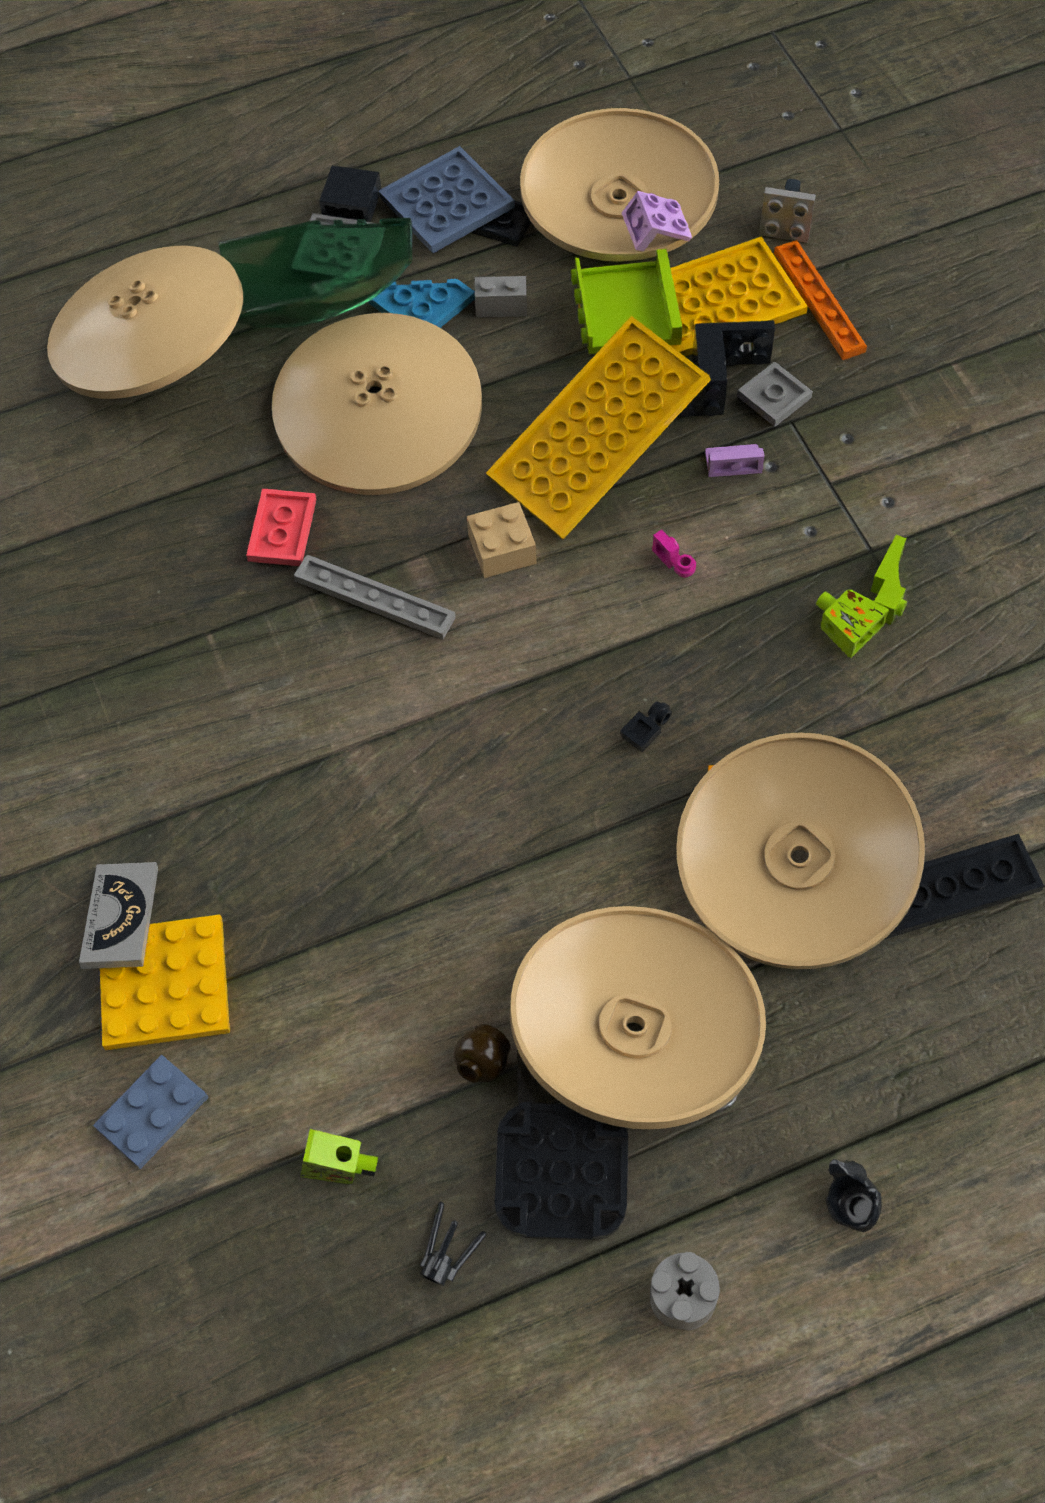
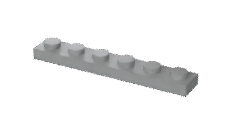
[294,555,456,640]

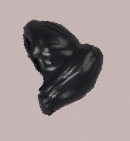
[825,1159,882,1232]

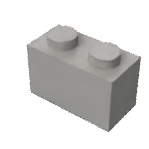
[475,276,527,318]

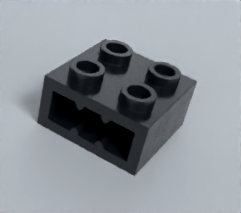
[319,165,381,222]

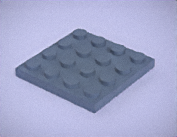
[379,146,515,253]

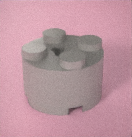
[650,1252,720,1330]

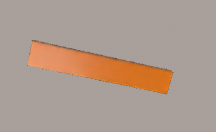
[774,240,867,360]

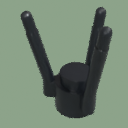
[420,1202,487,1286]

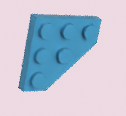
[368,279,475,328]

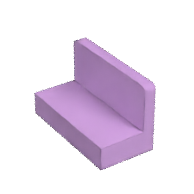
[705,444,764,477]

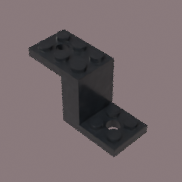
[677,320,775,417]

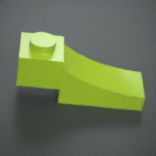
[871,534,907,625]

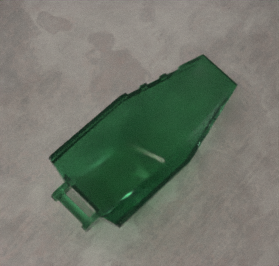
[218,218,412,328]

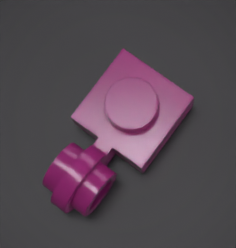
[652,530,696,578]

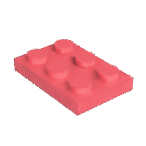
[246,489,316,566]

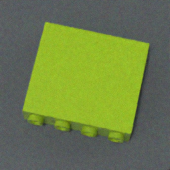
[571,249,682,354]

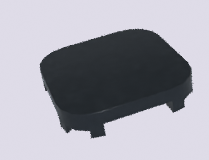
[494,1101,629,1240]

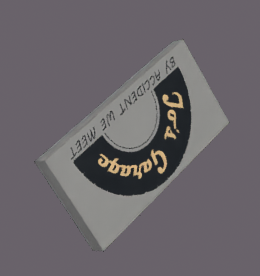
[79,862,158,969]

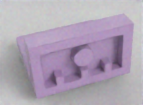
[622,191,692,252]

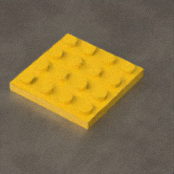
[100,914,230,1050]

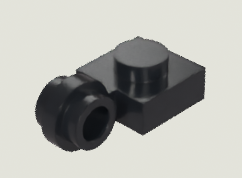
[620,701,672,753]

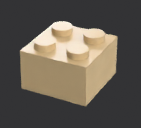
[467,502,537,578]

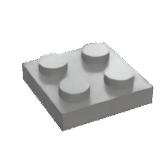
[737,362,813,427]

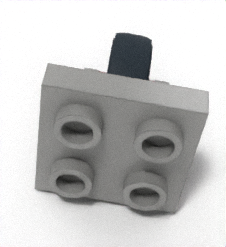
[759,179,816,243]

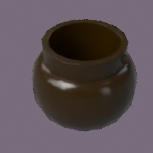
[454,1024,511,1083]

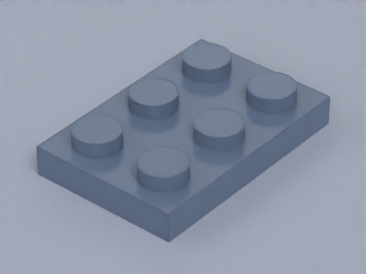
[93,1055,209,1169]

